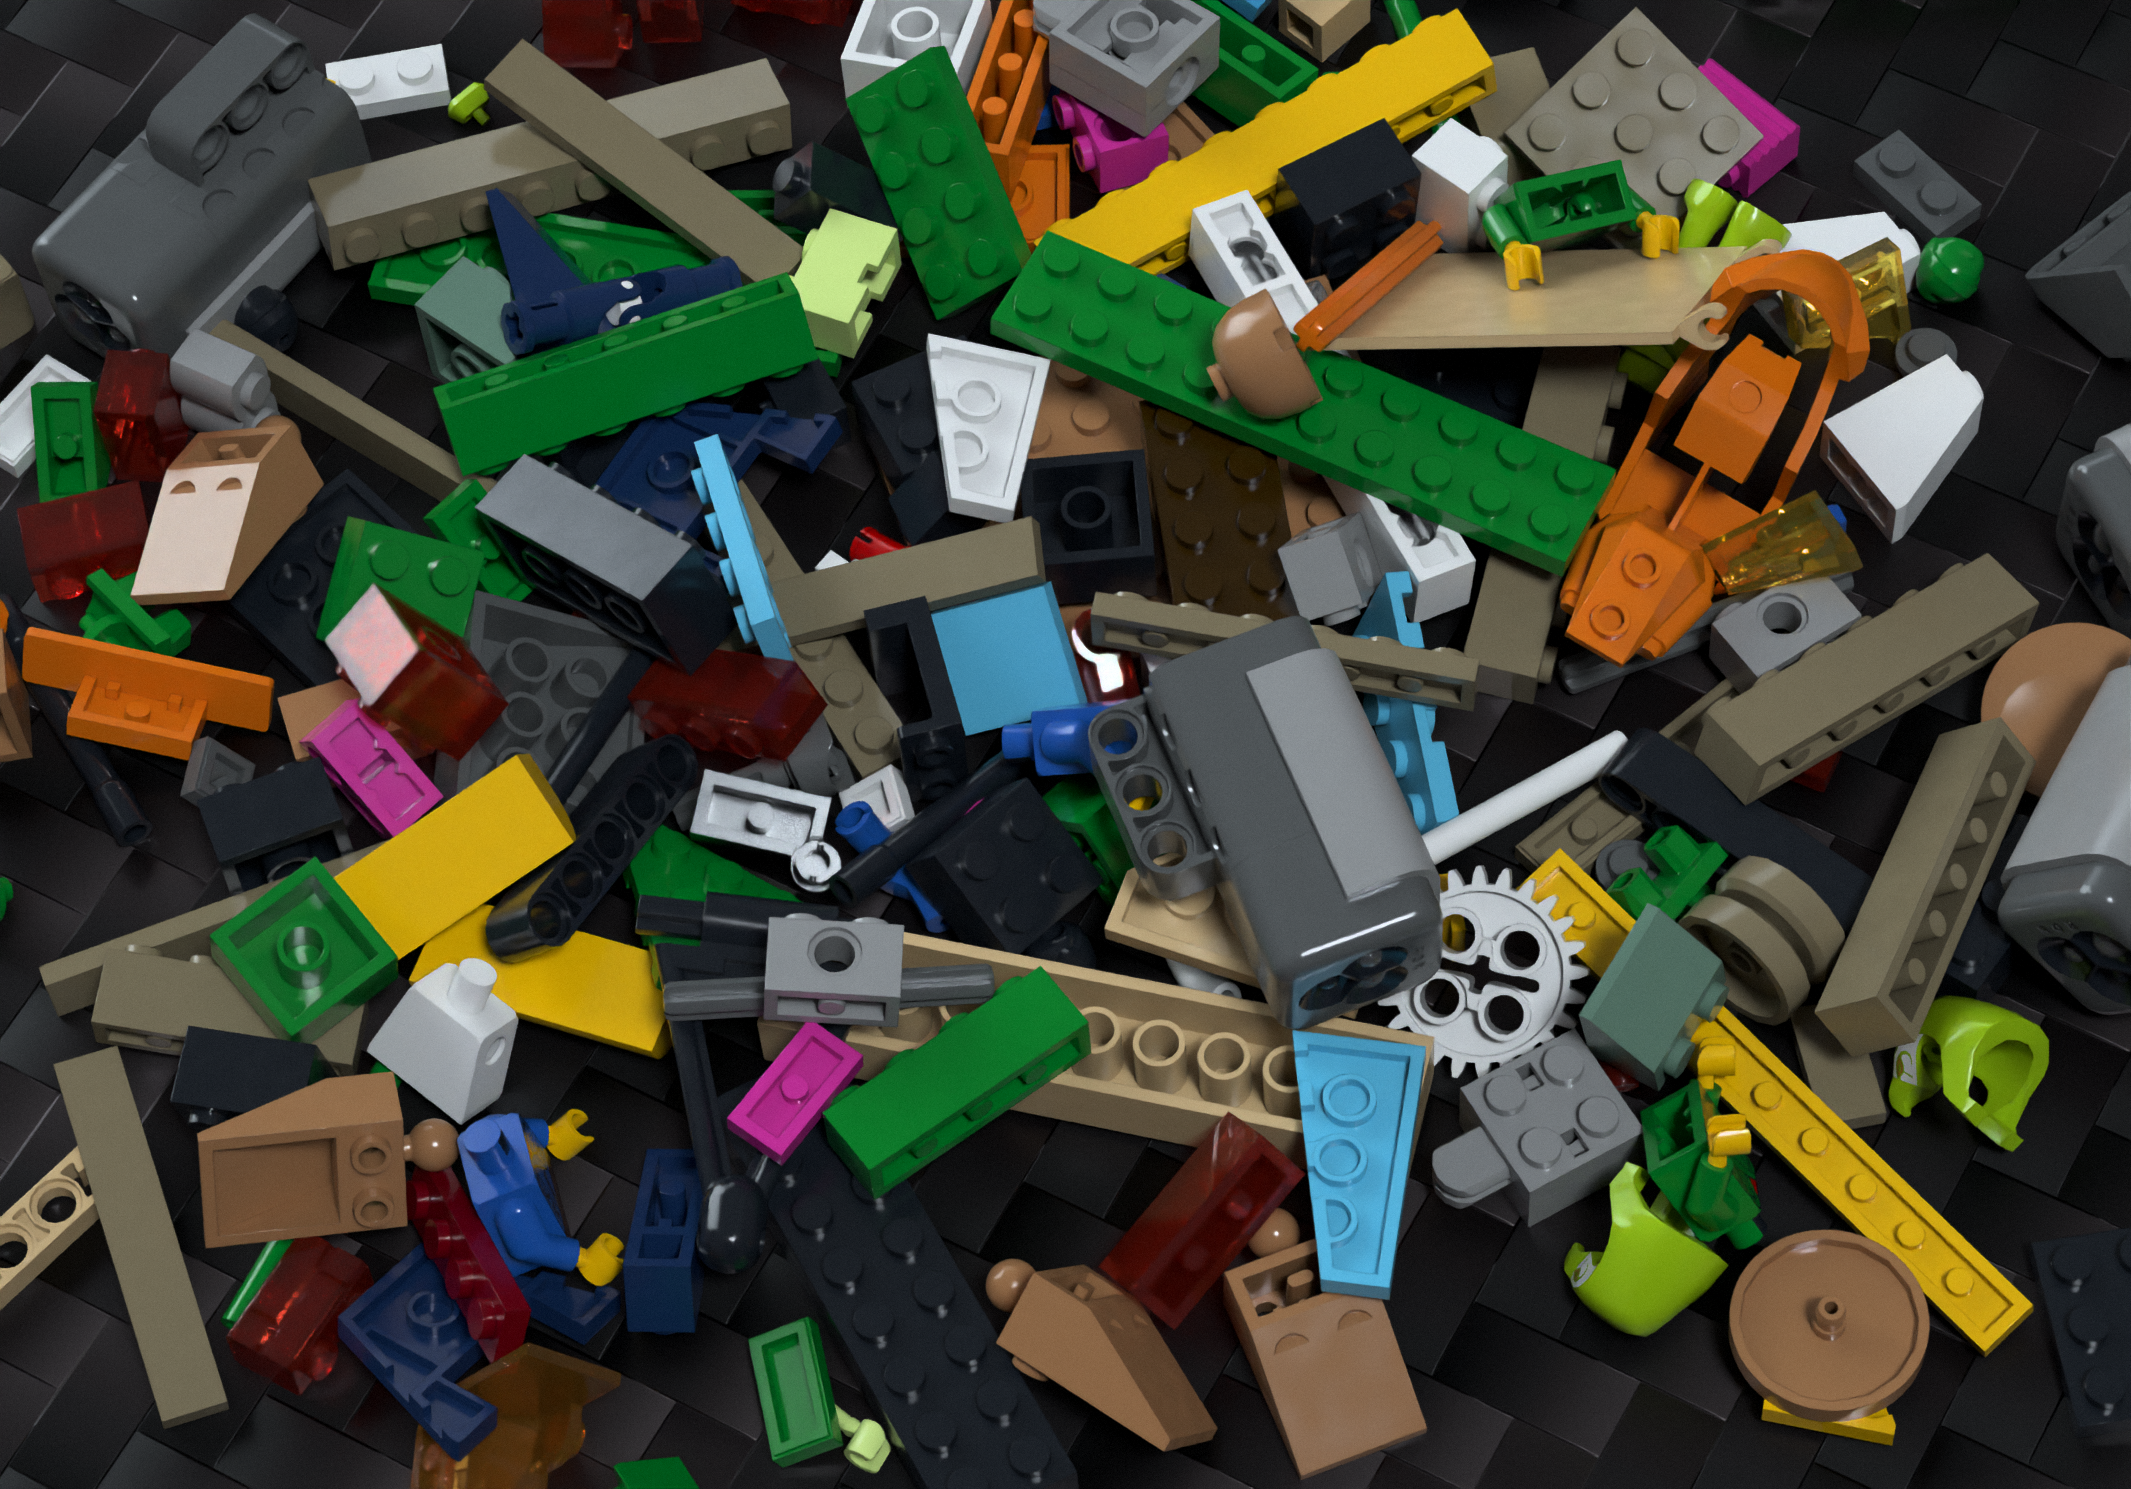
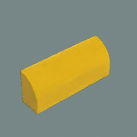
[334,754,576,960]
[408,903,673,1059]

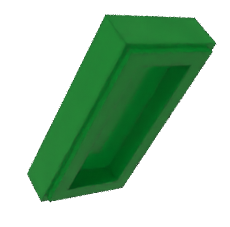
[748,1316,843,1468]

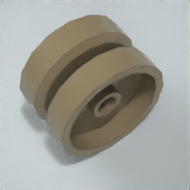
[1678,855,1846,1026]

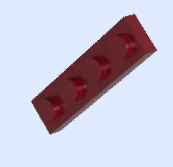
[406,1165,531,1367]

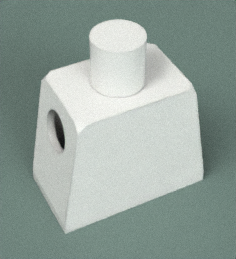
[367,958,519,1125]

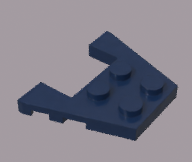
[595,402,843,585]
[338,1242,621,1462]

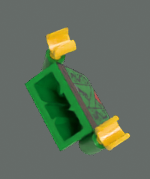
[1482,159,1680,290]
[1640,1037,1768,1249]

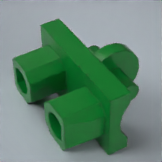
[79,568,191,657]
[1606,825,1728,923]

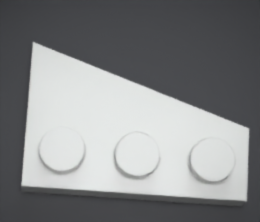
[926,333,1051,523]

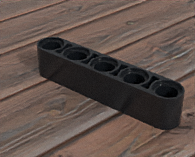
[1598,727,1874,940]
[486,734,698,963]

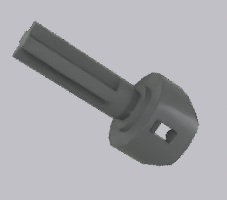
[672,708,855,831]

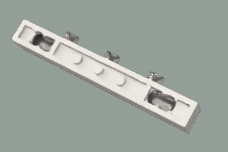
[1188,189,1476,623]

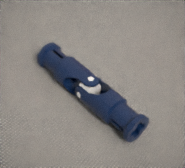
[501,256,743,355]

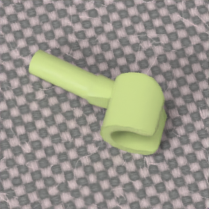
[835,1404,891,1473]

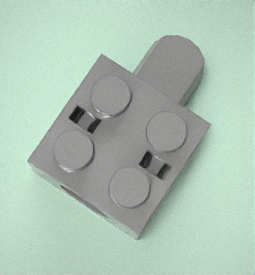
[1033,0,1220,138]
[1432,1028,1644,1227]

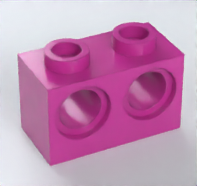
[1052,89,1169,193]
[299,699,444,839]

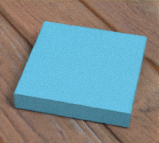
[931,581,1088,736]

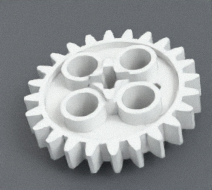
[1377,865,1590,1078]

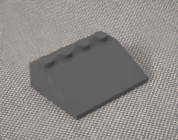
[431,590,648,817]

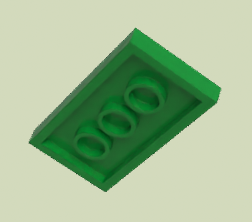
[845,46,1032,321]

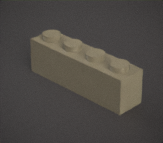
[91,944,369,1077]

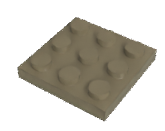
[1504,7,1764,249]

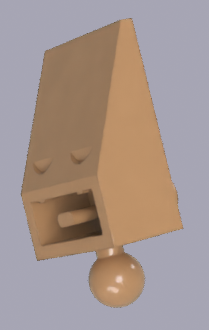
[130,415,324,605]
[197,1071,460,1248]
[1222,1207,1427,1480]
[986,1259,1218,1452]

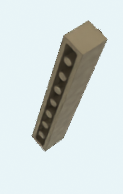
[308,58,792,271]

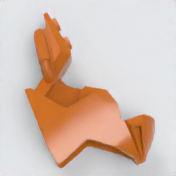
[1559,249,1870,668]

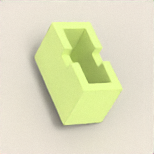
[789,208,902,359]

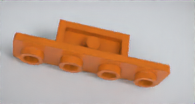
[22,627,274,761]

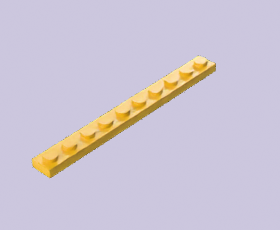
[1516,848,2034,1357]

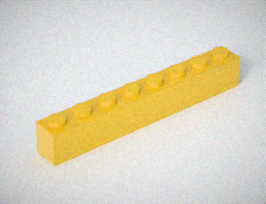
[1033,8,1497,276]

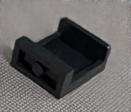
[863,596,969,802]

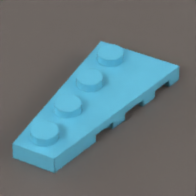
[691,434,807,702]
[1352,571,1459,835]
[1292,1030,1426,1300]

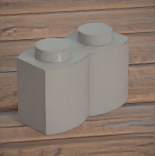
[170,328,280,432]

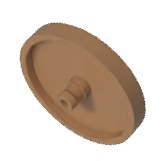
[1981,622,2131,802]
[1728,1230,1930,1422]

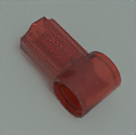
[1067,608,1141,703]

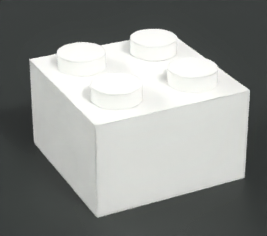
[840,0,993,108]

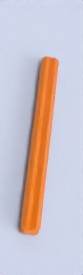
[1293,220,1444,353]

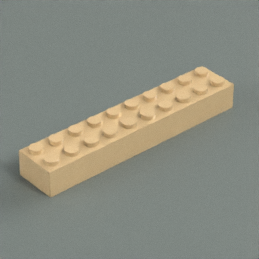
[757,932,1435,1182]

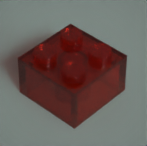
[324,583,509,762]

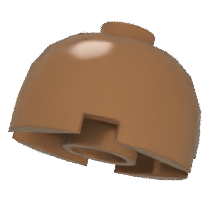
[1206,288,1323,419]

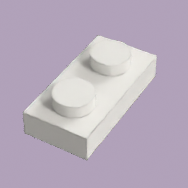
[325,44,451,120]

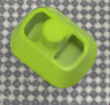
[448,82,491,126]

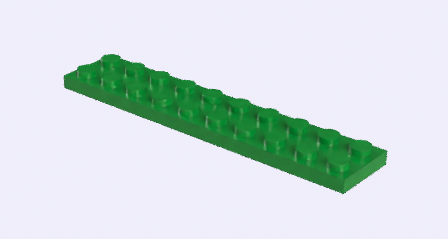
[990,230,1617,577]

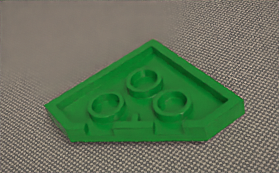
[622,825,802,991]

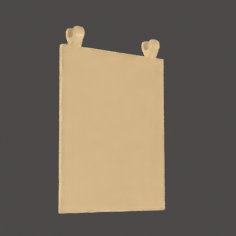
[1307,239,1782,351]

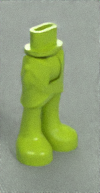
[1618,178,1792,395]

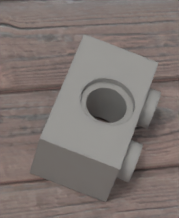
[1278,511,1383,626]
[1709,561,1862,694]
[763,913,904,1027]

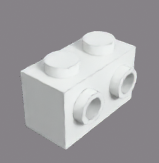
[1412,118,1509,253]

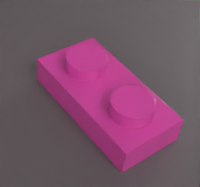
[727,1022,864,1166]

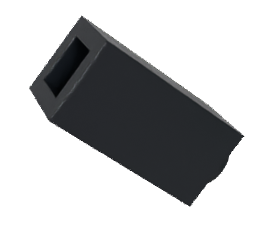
[772,141,903,243]

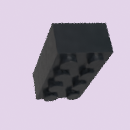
[474,454,738,677]

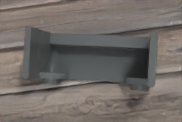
[2025,191,2131,362]

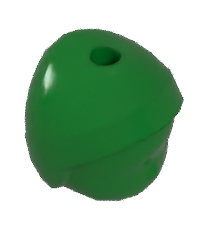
[1915,237,1985,305]

